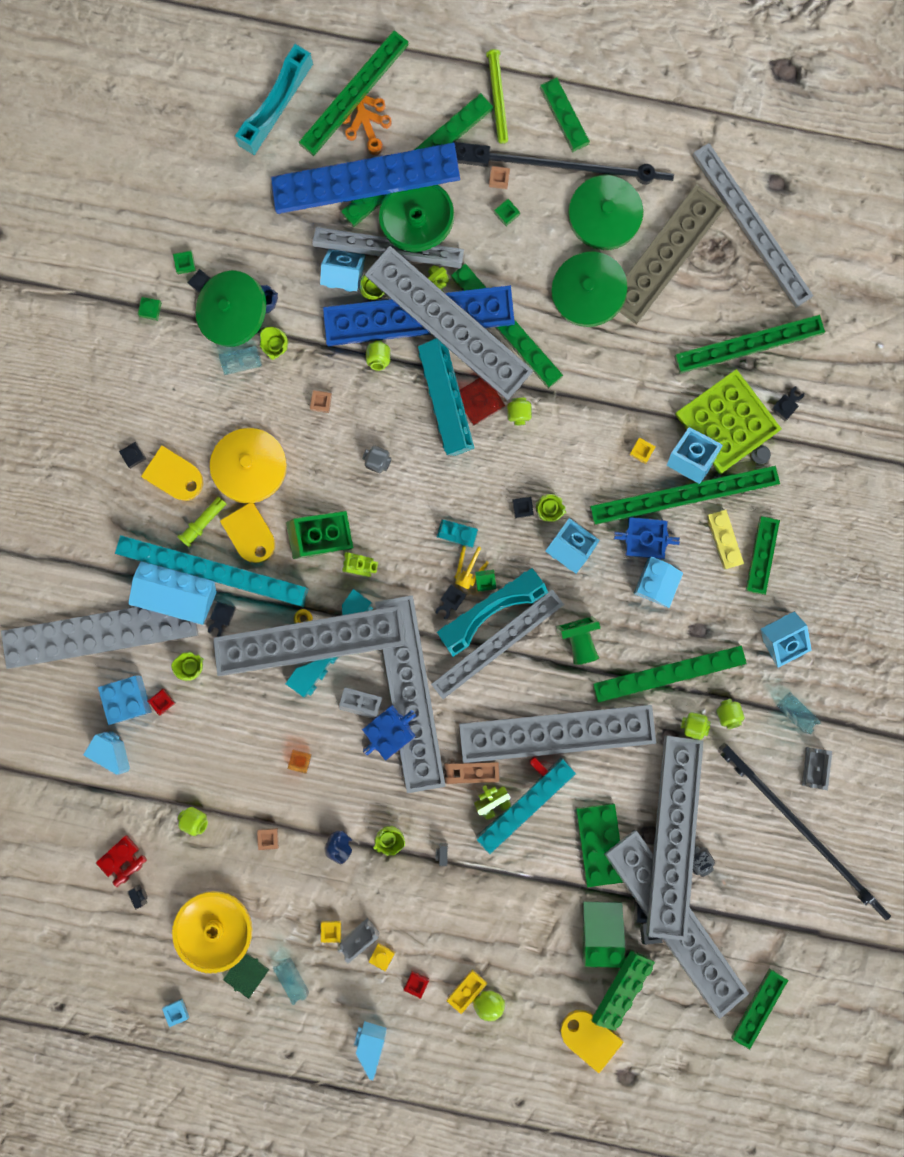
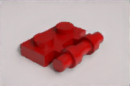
[95,835,147,887]

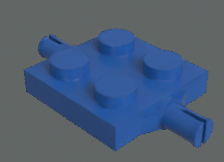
[614,518,680,559]
[362,705,416,761]

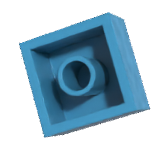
[98,676,152,725]

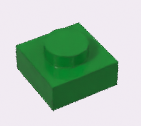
[494,199,520,226]
[173,251,196,275]
[138,297,162,321]
[475,569,497,592]

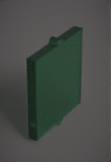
[223,952,270,999]

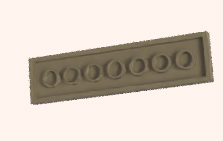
[620,184,726,325]

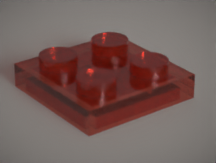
[459,377,505,426]

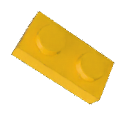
[446,969,487,1014]

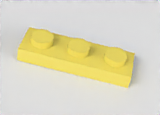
[707,510,744,570]

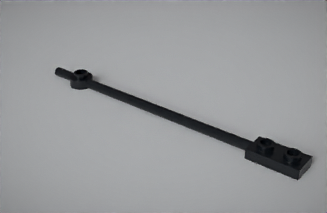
[454,142,674,185]
[719,743,891,921]

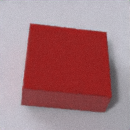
[148,689,176,716]
[529,756,549,776]
[403,971,429,999]

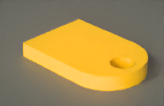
[141,445,204,501]
[220,503,276,563]
[561,1010,624,1073]

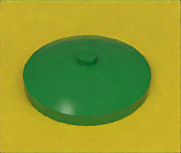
[568,175,643,250]
[379,185,454,252]
[552,252,628,327]
[196,270,266,347]

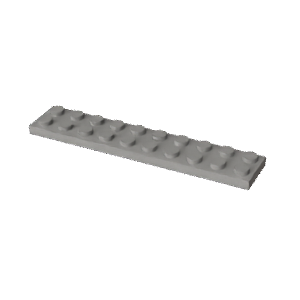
[365,246,533,401]
[375,595,445,793]
[214,606,407,676]
[1,607,199,669]
[459,705,656,763]
[646,736,704,941]
[604,830,749,1019]

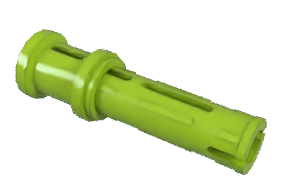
[177,496,227,548]

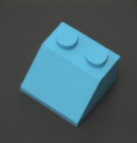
[320,249,366,292]
[667,427,723,484]
[545,518,600,573]
[633,557,683,608]
[761,612,812,668]
[83,731,130,775]
[354,1021,387,1080]

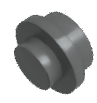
[751,445,771,464]

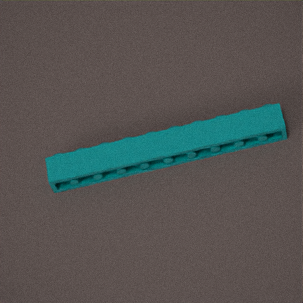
[115,535,309,607]

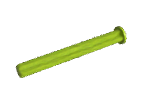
[486,49,508,144]

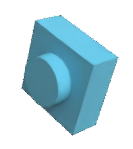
[162,999,189,1027]

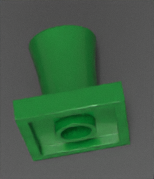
[556,616,601,665]

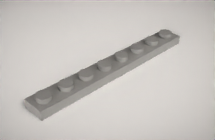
[313,227,464,268]
[431,590,564,699]

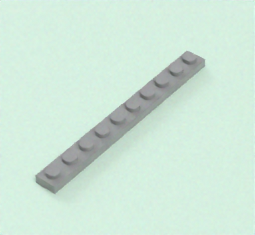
[692,143,813,308]

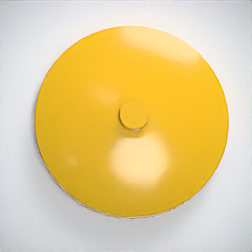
[210,428,287,503]
[172,891,253,973]

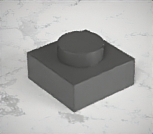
[436,843,448,866]
[640,923,663,945]

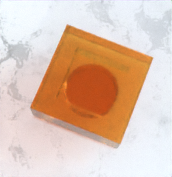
[287,749,312,774]

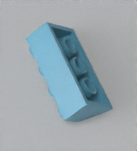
[129,561,217,625]

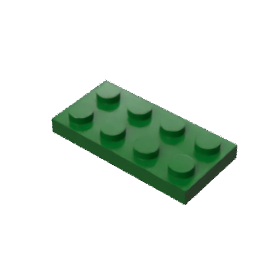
[576,803,624,888]
[590,950,655,1031]

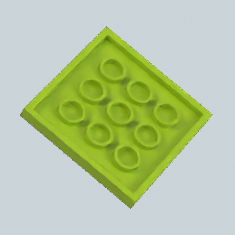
[675,369,782,474]

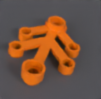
[342,95,392,155]

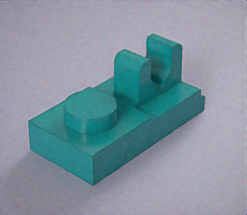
[436,519,478,548]

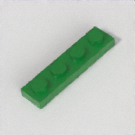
[540,77,590,152]
[745,516,780,595]
[731,968,789,1050]

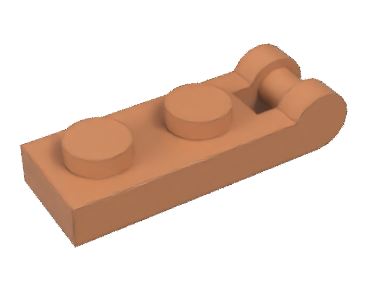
[444,762,499,784]

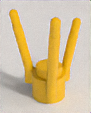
[454,546,489,589]

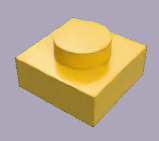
[629,437,656,464]
[321,921,341,943]
[368,943,395,972]

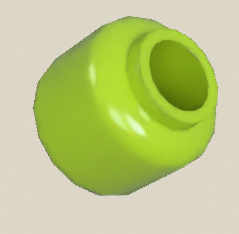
[366,341,391,371]
[507,398,532,426]
[716,699,745,729]
[681,712,711,740]
[177,807,208,836]

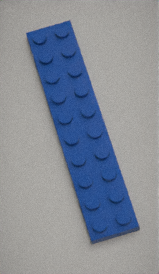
[271,143,460,214]
[323,285,515,346]

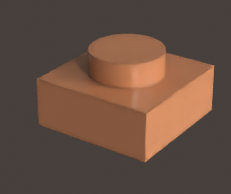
[489,166,510,189]
[310,390,332,413]
[257,828,279,850]

